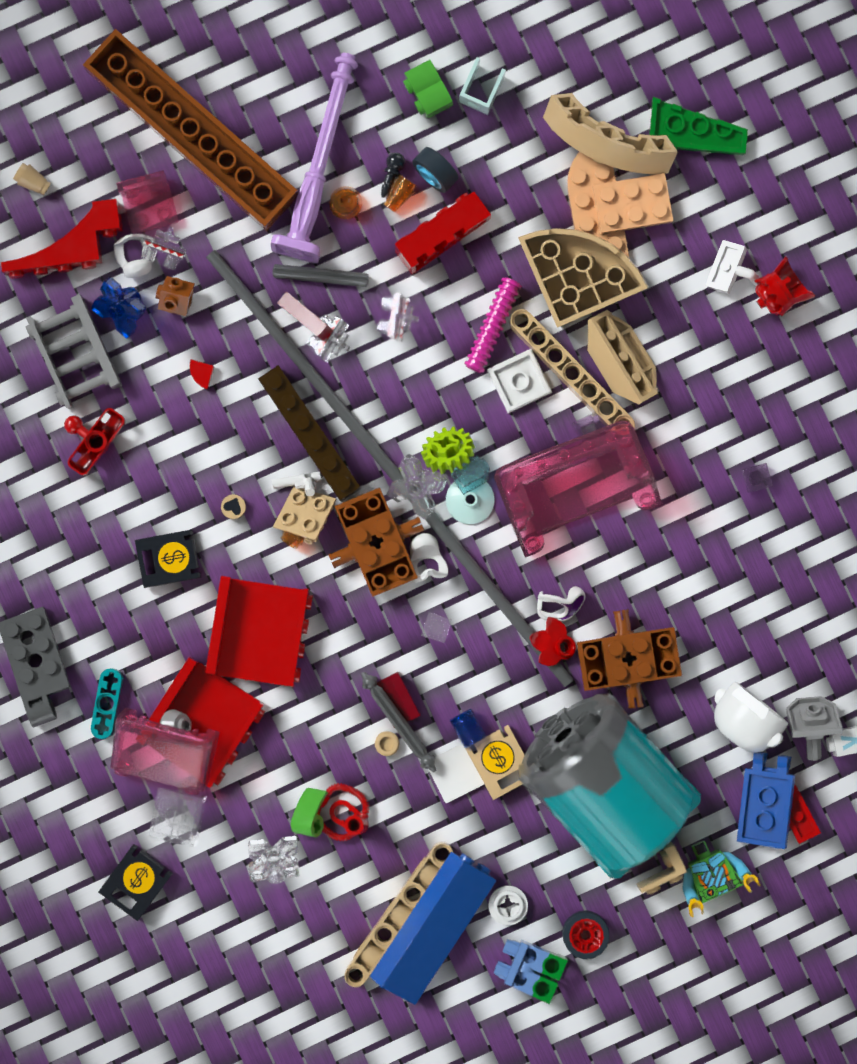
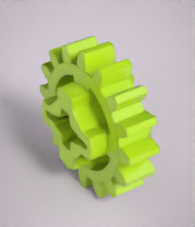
[421,427,475,474]

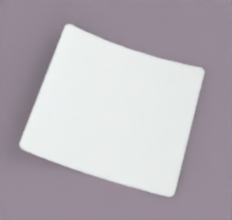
[429,743,484,803]

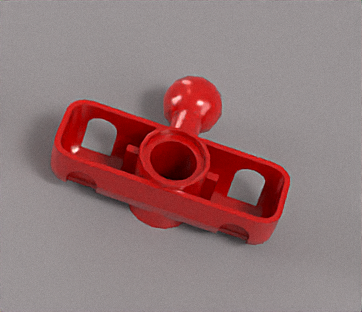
[64,408,125,476]

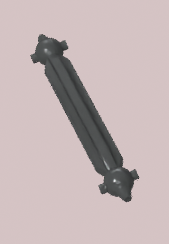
[361,672,436,773]

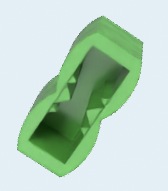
[403,59,453,119]

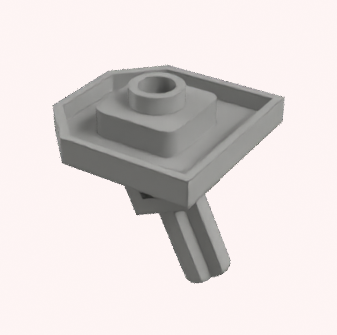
[786,696,842,761]

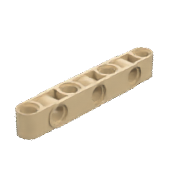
[345,842,453,987]

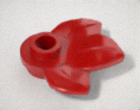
[530,617,576,666]

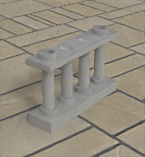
[25,294,123,409]

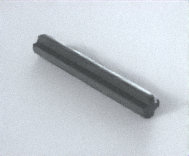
[273,264,369,287]

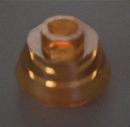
[329,186,362,219]

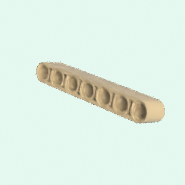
[510,309,635,438]

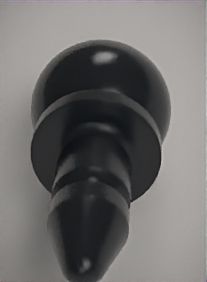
[381,152,406,198]

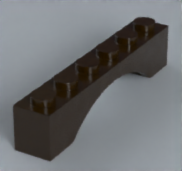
[258,365,361,502]

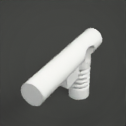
[272,471,321,496]

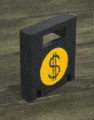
[135,529,202,589]
[98,844,173,921]

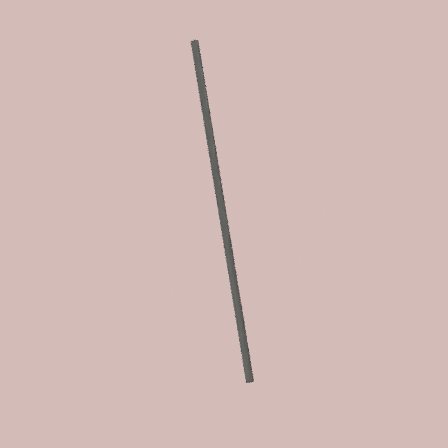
[206,250,574,687]

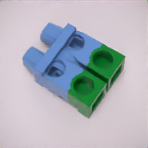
[494,939,568,1004]

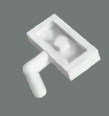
[706,240,761,294]

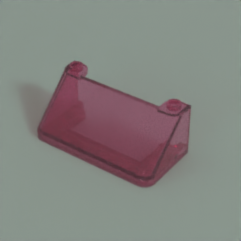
[494,421,662,558]

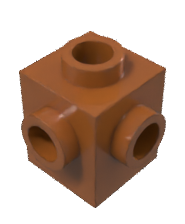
[155,276,195,316]

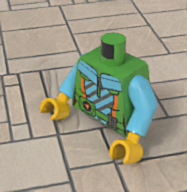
[682,841,760,917]

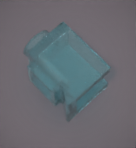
[451,455,490,495]

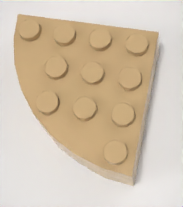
[518,228,648,328]

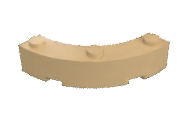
[543,93,678,175]

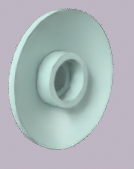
[446,476,495,524]

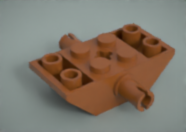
[328,487,425,597]
[577,609,682,709]

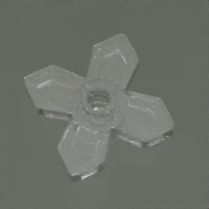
[387,454,448,520]
[248,836,299,884]

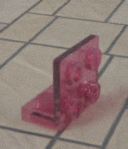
[116,170,179,234]

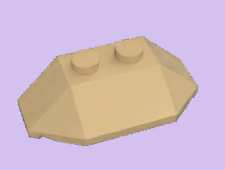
[588,310,658,404]

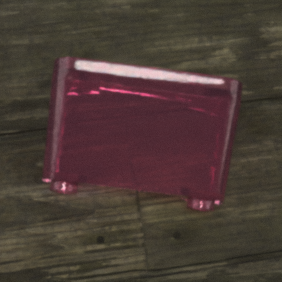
[110,708,220,795]

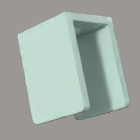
[459,57,506,115]

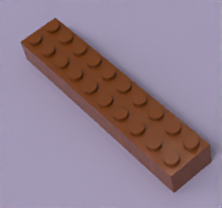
[83,29,298,231]

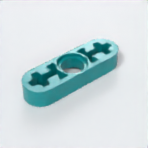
[91,668,123,739]

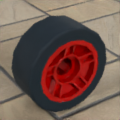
[562,910,610,959]

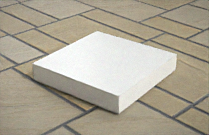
[487,349,552,414]

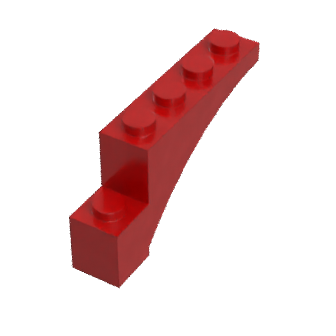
[1,199,123,278]

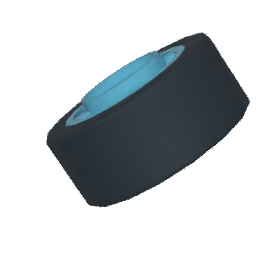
[412,147,459,193]

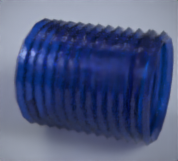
[449,709,487,748]

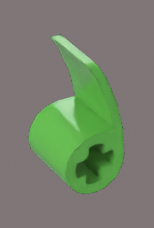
[291,788,328,837]

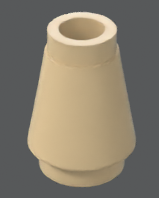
[13,163,51,195]

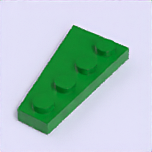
[649,97,748,155]

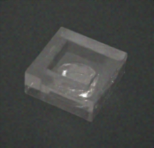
[421,612,452,643]

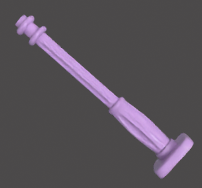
[270,53,358,263]

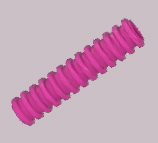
[464,277,522,373]

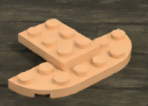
[567,152,673,257]

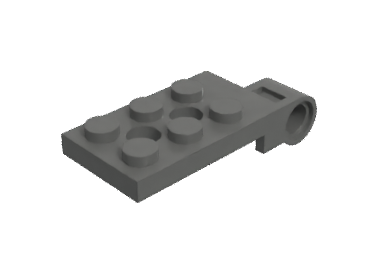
[0,607,71,728]

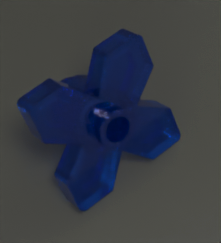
[91,277,147,339]

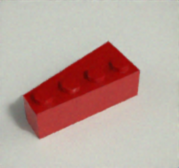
[395,192,491,275]

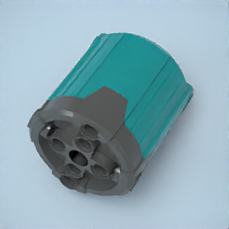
[518,693,701,879]

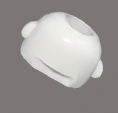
[714,682,788,752]

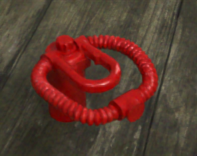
[317,783,370,842]

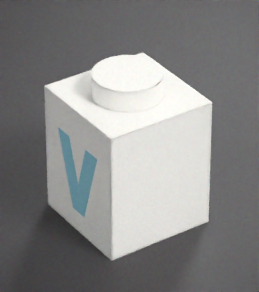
[826,726,857,757]

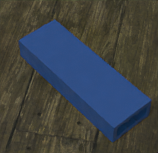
[370,851,497,1005]

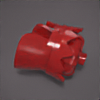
[754,256,815,317]

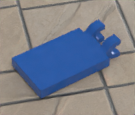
[736,752,795,849]

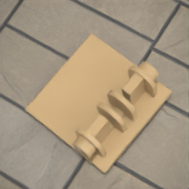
[273,486,337,545]

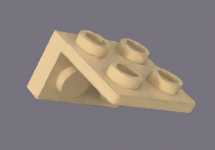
[636,841,687,894]

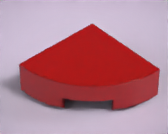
[190,359,214,390]

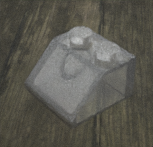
[149,787,206,847]

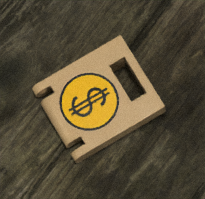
[465,725,524,800]

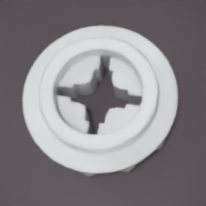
[488,885,528,925]

